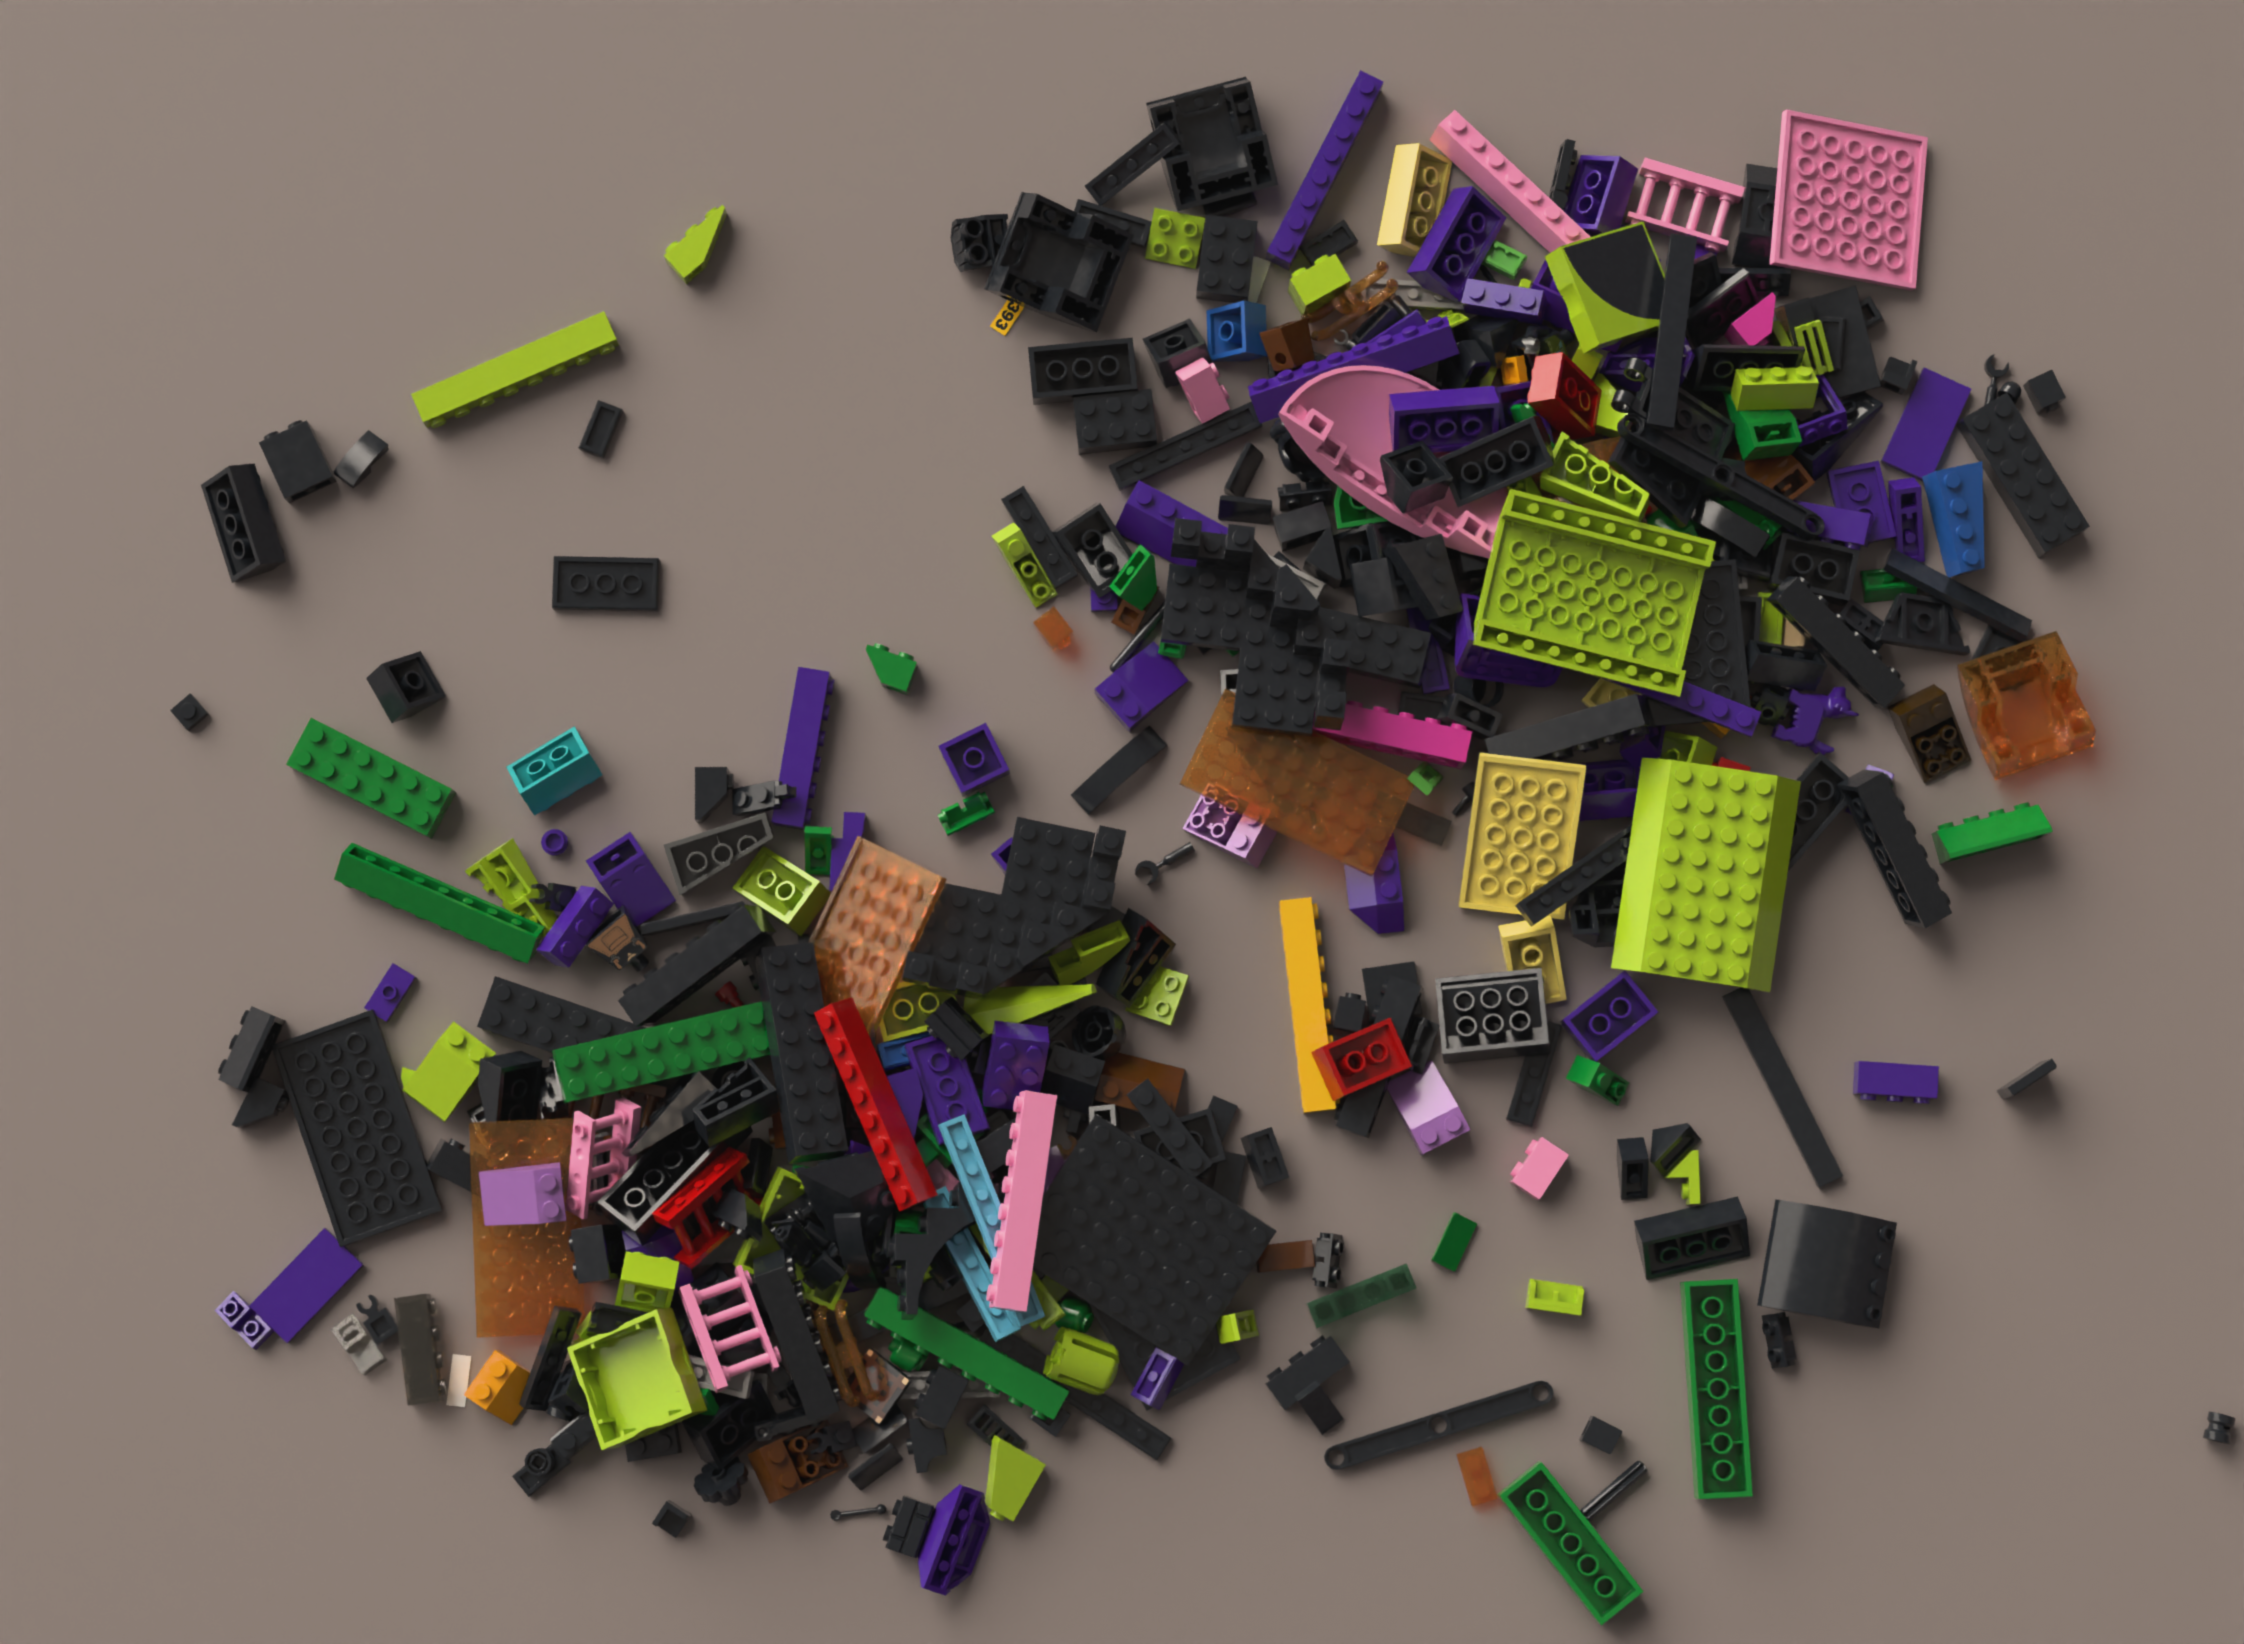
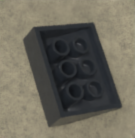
[1435,968,1551,1064]

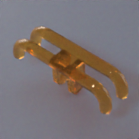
[1301,261,1399,341]
[815,1299,880,1407]

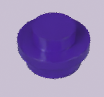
[541,829,568,856]

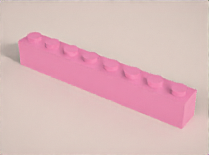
[1429,110,1591,253]
[986,1090,1057,1312]

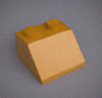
[464,1350,530,1425]

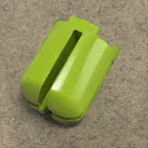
[1043,1326,1119,1395]

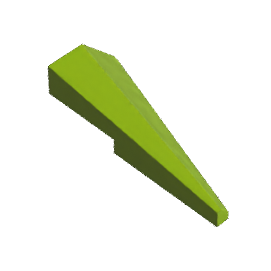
[465,838,558,937]
[963,984,1097,1036]

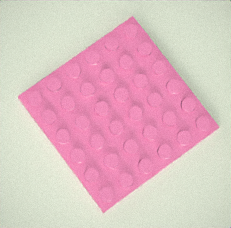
[1770,110,1928,291]

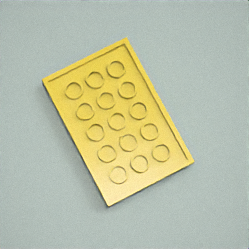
[1459,753,1586,920]

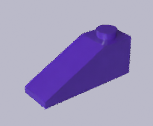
[1888,477,1925,562]

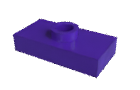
[364,963,417,1022]

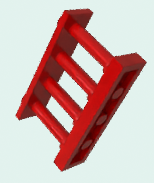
[652,1147,763,1269]

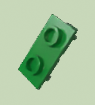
[937,791,995,836]

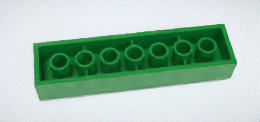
[552,1001,770,1103]
[1680,1279,1753,1499]

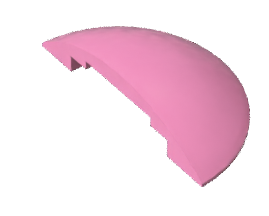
[1278,365,1508,558]

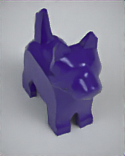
[1771,687,1859,755]

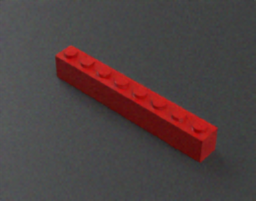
[814,997,938,1212]

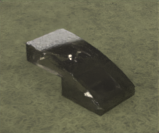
[331,1314,387,1376]

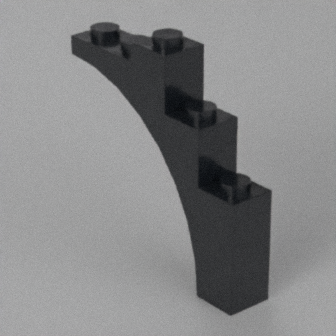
[886,1182,1005,1320]

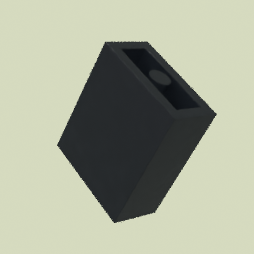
[259,420,337,503]

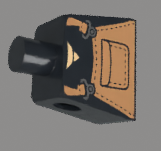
[1774,297,1818,358]
[586,905,649,972]

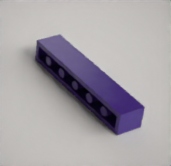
[771,667,835,830]

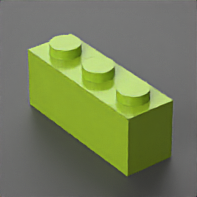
[1731,366,1819,411]

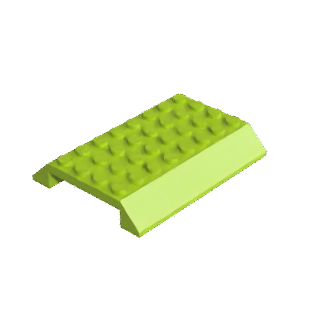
[1473,489,1716,697]
[1611,757,1801,992]

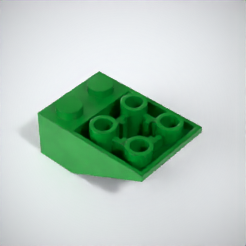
[1722,391,1802,461]

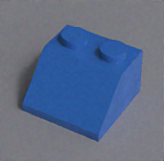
[1206,300,1268,362]

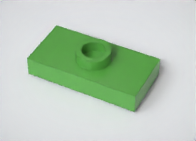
[1481,240,1527,280]
[1407,761,1443,796]

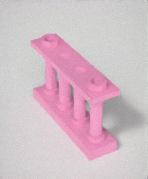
[1624,158,1745,253]
[566,1097,641,1220]
[678,1265,782,1393]

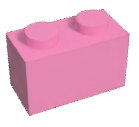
[1175,357,1230,424]
[1510,1137,1569,1200]

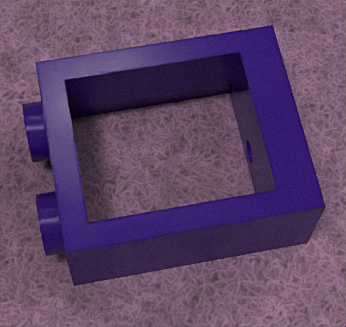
[1789,374,1848,447]

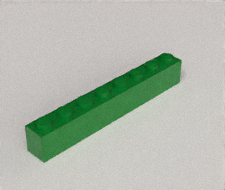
[334,843,545,964]
[864,1285,1069,1421]

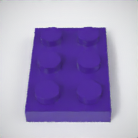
[1826,460,1896,546]

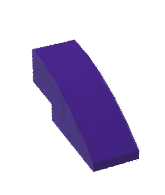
[829,812,866,893]

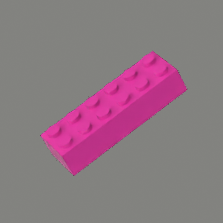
[1310,701,1472,770]

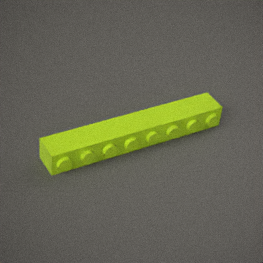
[411,311,619,428]

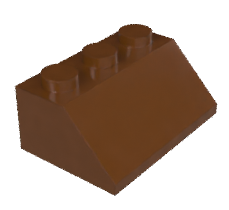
[1095,1053,1185,1113]

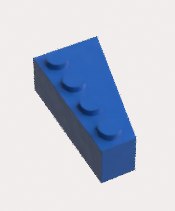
[1922,461,1985,578]

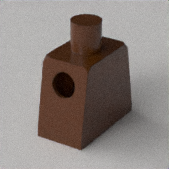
[1260,318,1314,372]

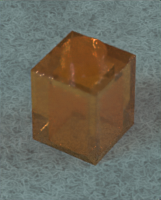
[1033,607,1073,651]

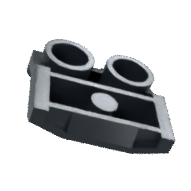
[950,214,1008,272]

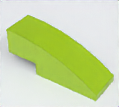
[1048,920,1130,985]

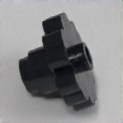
[694,1457,748,1506]

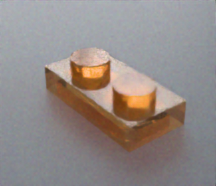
[1456,1446,1498,1506]

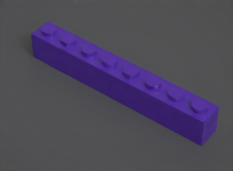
[1266,70,1383,271]
[1248,316,1460,424]

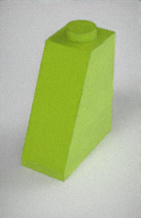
[1594,373,1629,440]
[985,1435,1046,1522]

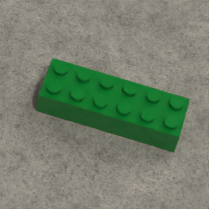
[286,718,456,839]
[1497,1461,1644,1626]

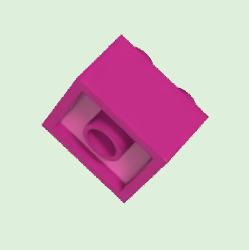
[1724,292,1776,346]

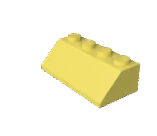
[1377,143,1452,257]

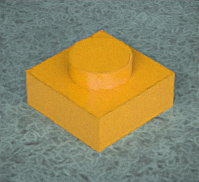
[1501,355,1528,385]

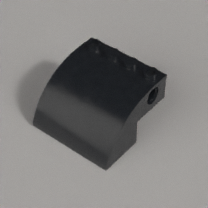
[1146,76,1278,211]
[984,192,1134,332]
[1757,1199,1897,1329]

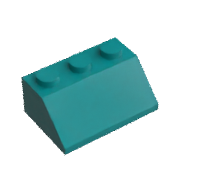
[506,726,603,816]

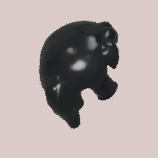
[1270,419,1327,483]

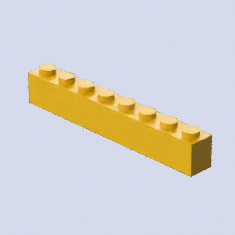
[1279,897,1340,1114]

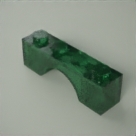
[1305,1263,1416,1328]

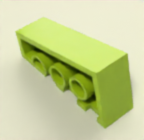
[1540,431,1650,522]

